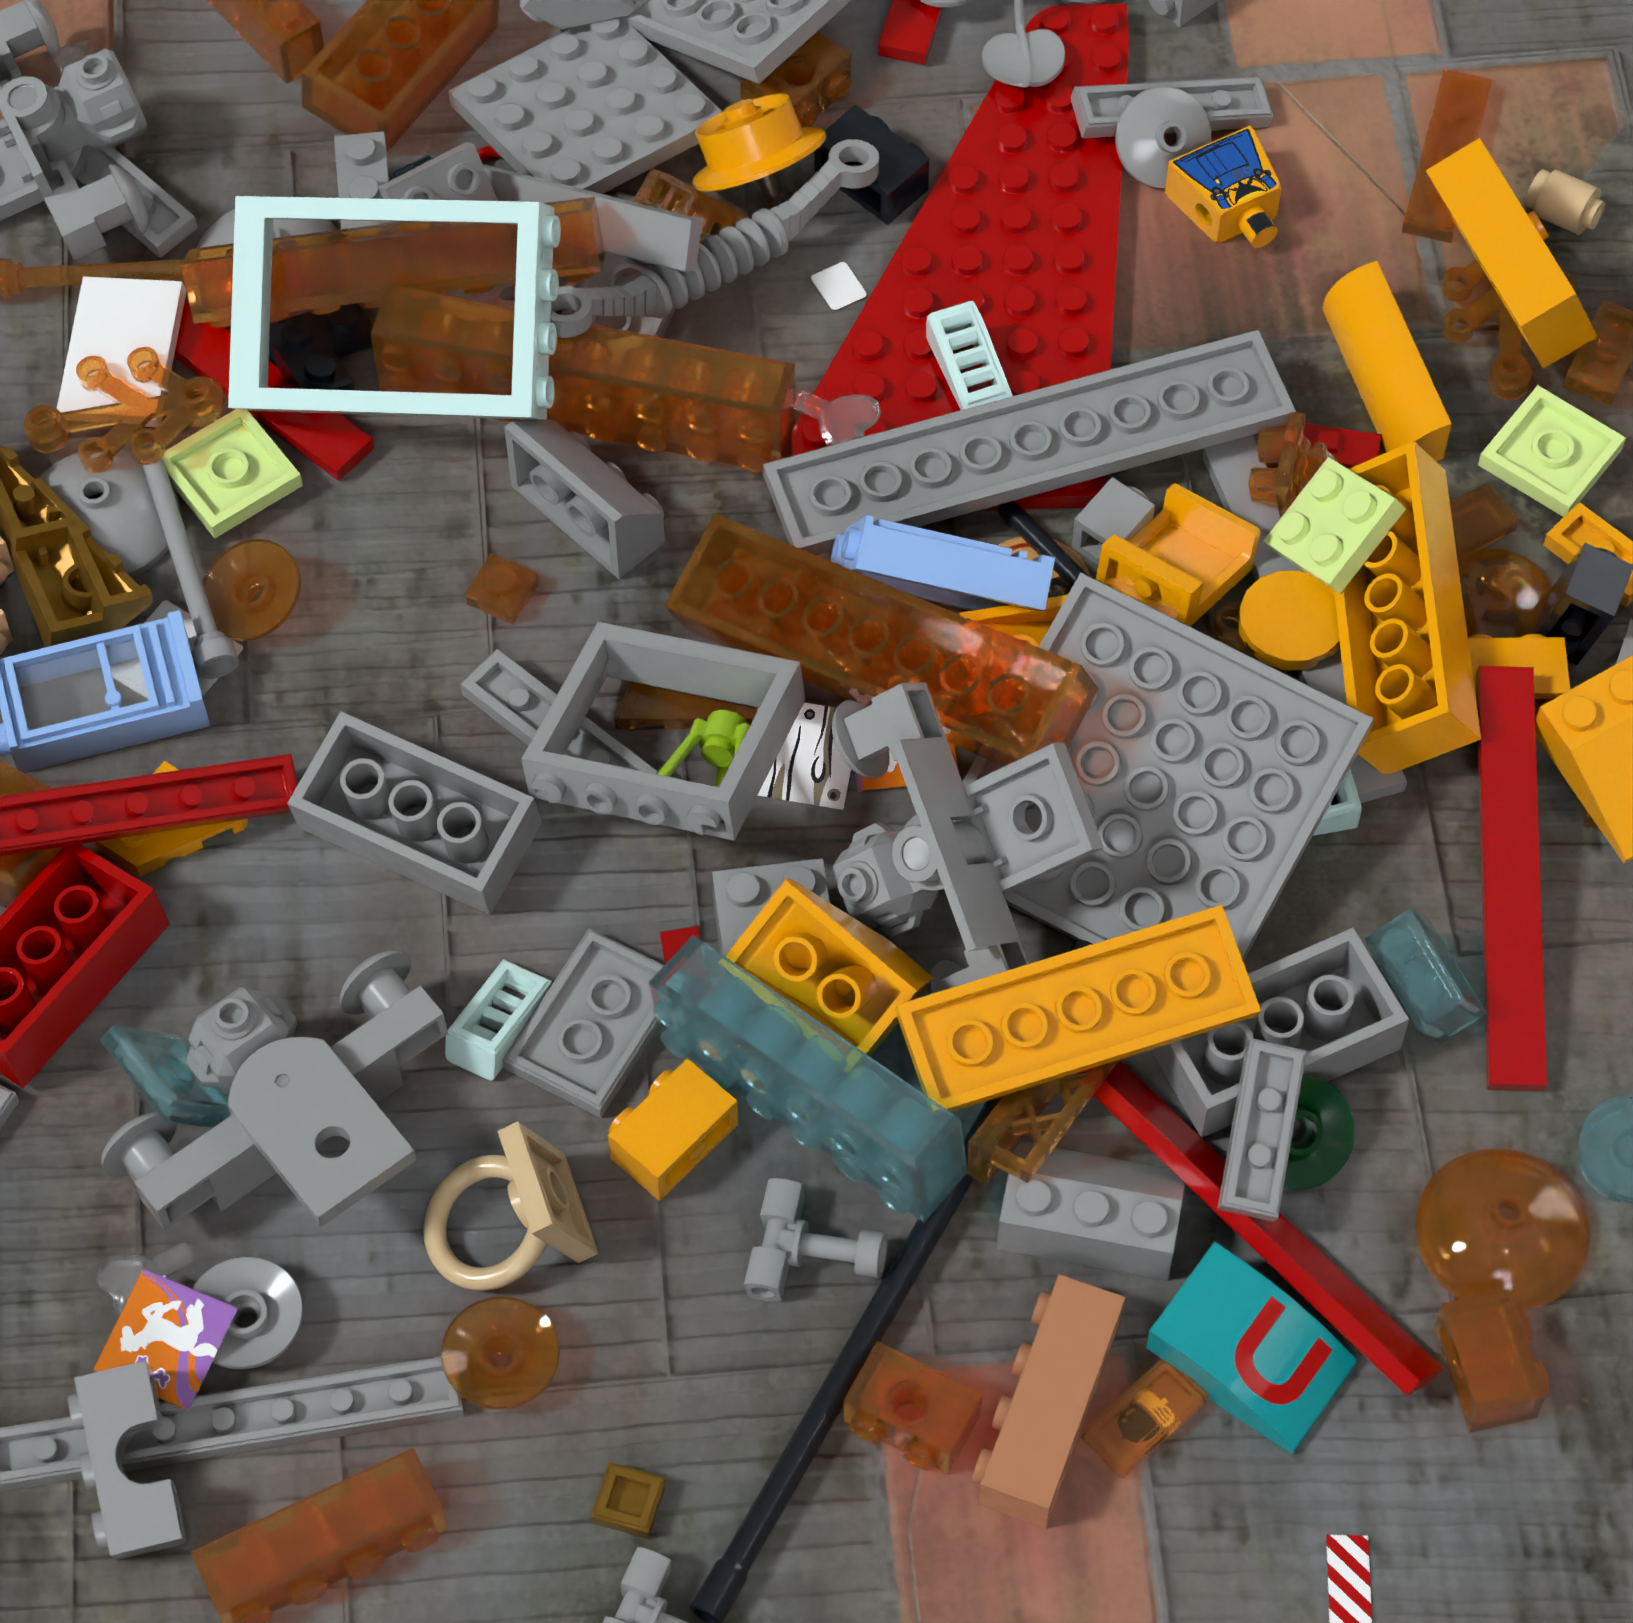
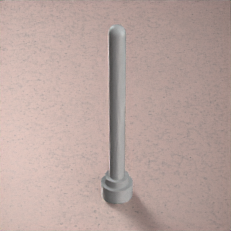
[143,454,239,679]

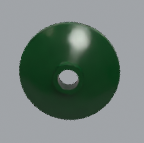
[1283,1075,1355,1190]

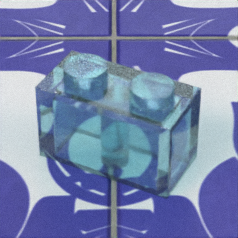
[1364,908,1487,1044]

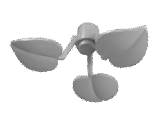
[919,0,1106,87]

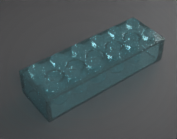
[648,935,968,1222]

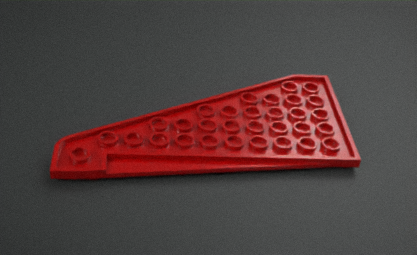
[792,4,1129,510]

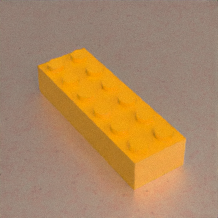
[1334,441,1481,774]

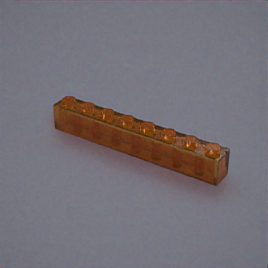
[181,196,605,327]

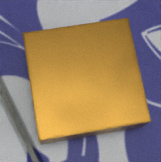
[591,1462,667,1539]

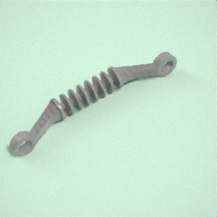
[550,139,879,338]

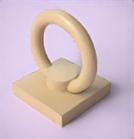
[423,1121,599,1291]

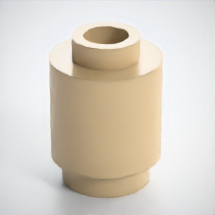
[1525,169,1605,235]

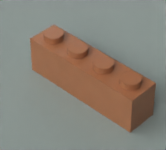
[972,1274,1126,1529]

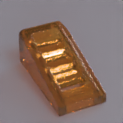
[633,168,746,245]

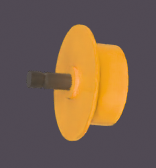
[693,93,826,210]

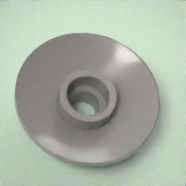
[1115,87,1211,188]
[192,1257,303,1369]

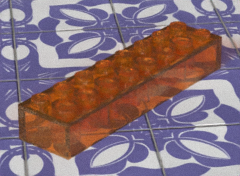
[371,284,795,472]
[664,513,1099,767]

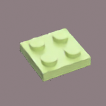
[1478,385,1626,517]
[159,409,303,539]
[1263,457,1406,594]

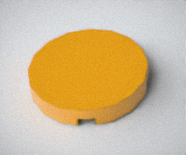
[1238,571,1340,670]

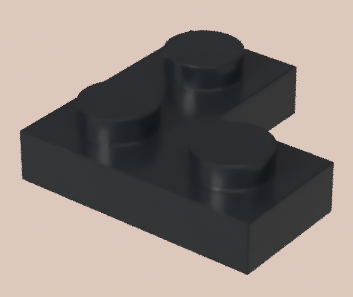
[269,297,377,390]

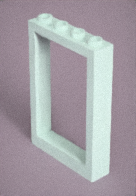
[228,196,561,420]

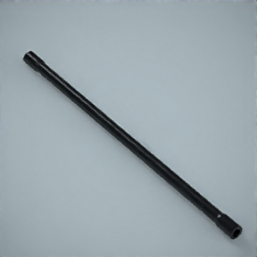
[689,940,1092,1623]

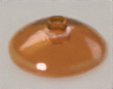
[1415,1148,1590,1313]

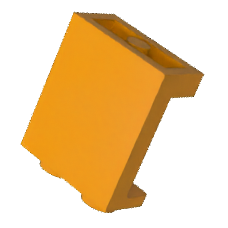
[1096,483,1261,627]

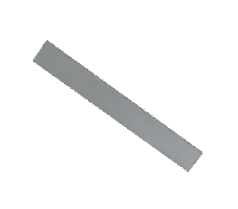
[1202,435,1407,803]
[0,1354,464,1492]

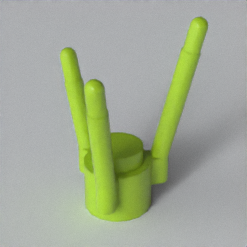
[657,710,750,787]

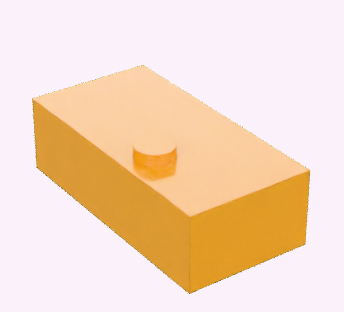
[1426,138,1598,369]

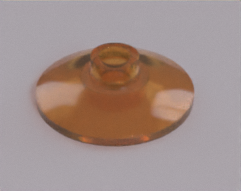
[203,539,301,641]
[441,1296,560,1410]

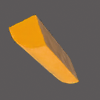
[1322,261,1452,461]

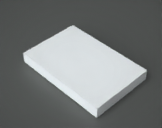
[56,276,187,428]

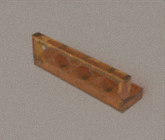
[967,1060,1119,1185]

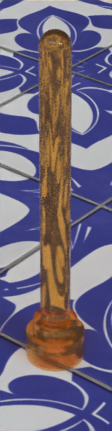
[0,257,233,300]

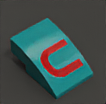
[1146,1241,1357,1455]

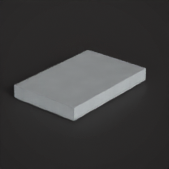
[502,928,686,1118]

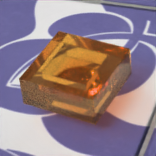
[465,553,539,624]

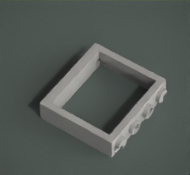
[521,622,805,841]

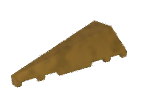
[0,445,153,648]

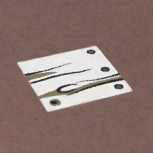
[757,703,851,810]

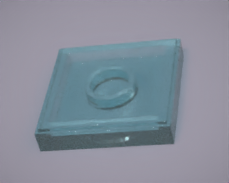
[100,1026,231,1128]

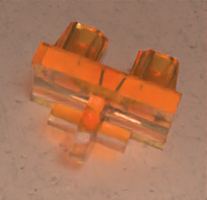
[1248,413,1340,518]

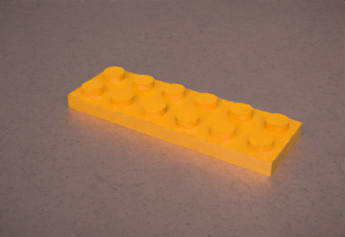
[895,905,1261,1118]

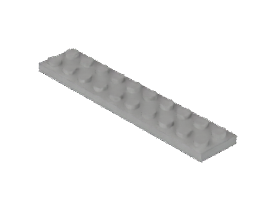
[763,330,1296,561]

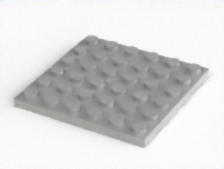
[963,573,1374,962]

